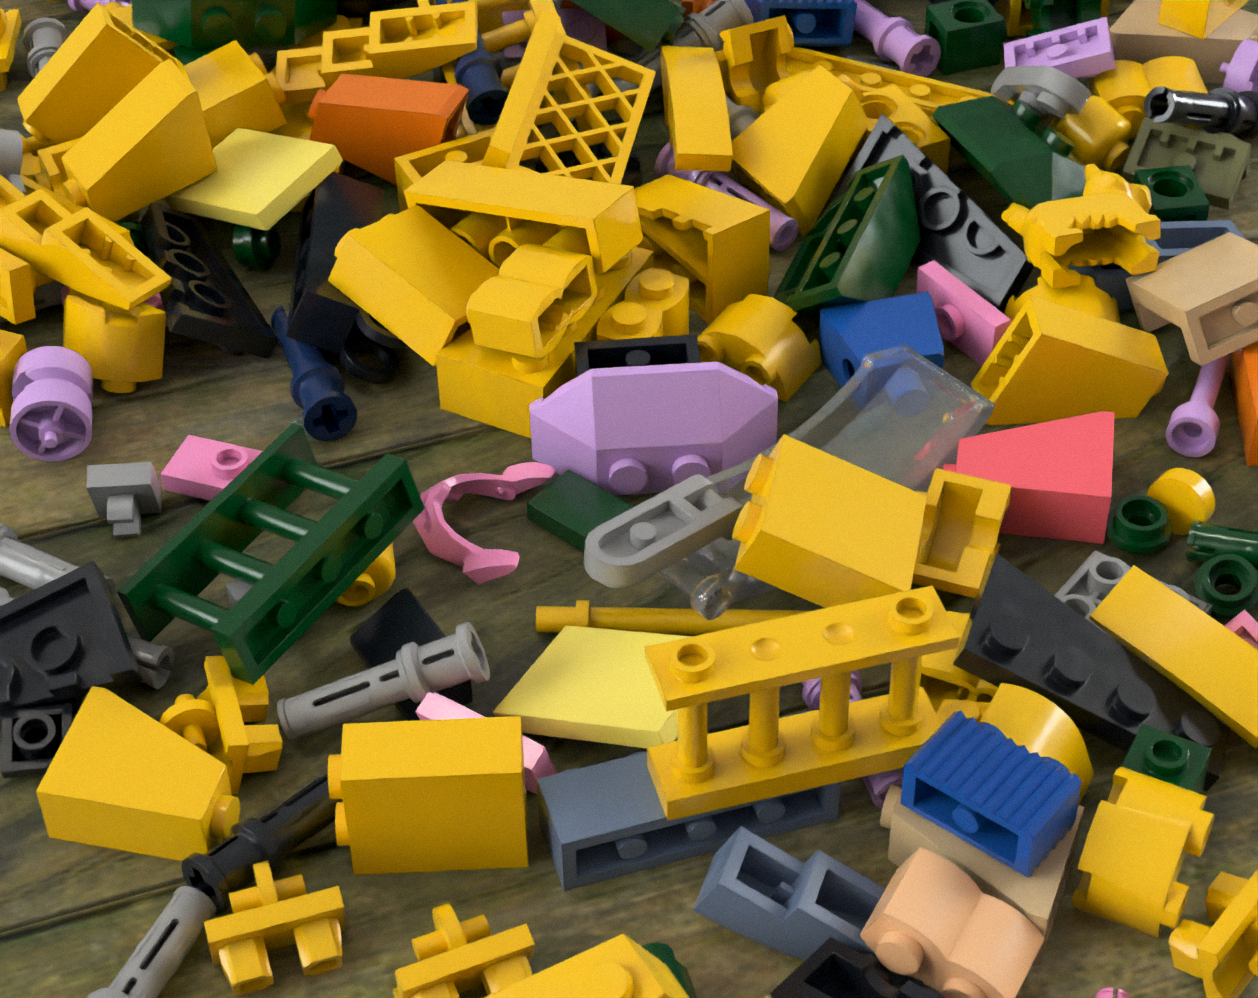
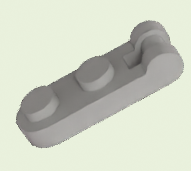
[991,66,1091,118]
[584,474,744,588]

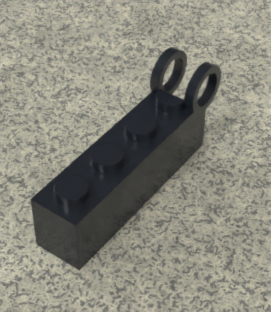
[286,171,408,384]

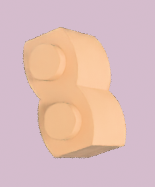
[860,848,1045,998]

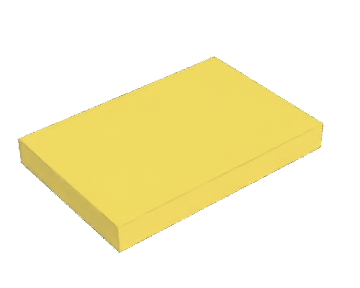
[164,128,343,231]
[493,625,692,749]

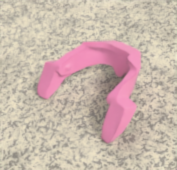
[413,462,556,585]

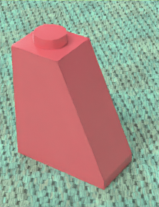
[943,411,1115,544]

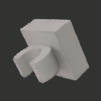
[87,462,162,538]

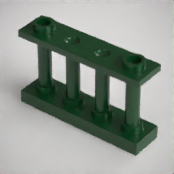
[117,423,425,685]

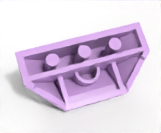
[529,361,778,496]

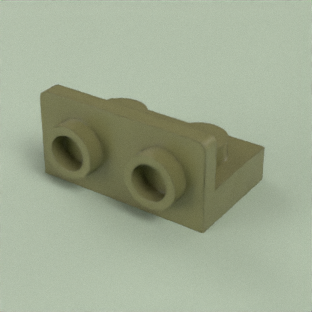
[1122,117,1251,210]

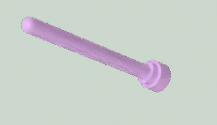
[1166,353,1232,457]

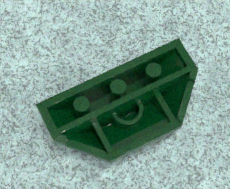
[131,0,338,49]
[930,96,1086,209]
[773,154,921,318]

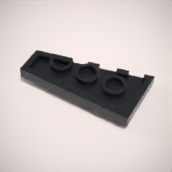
[953,554,1231,792]

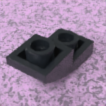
[1,697,81,779]

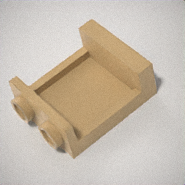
[1125,232,1258,366]

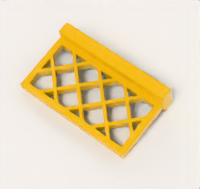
[482,9,656,184]

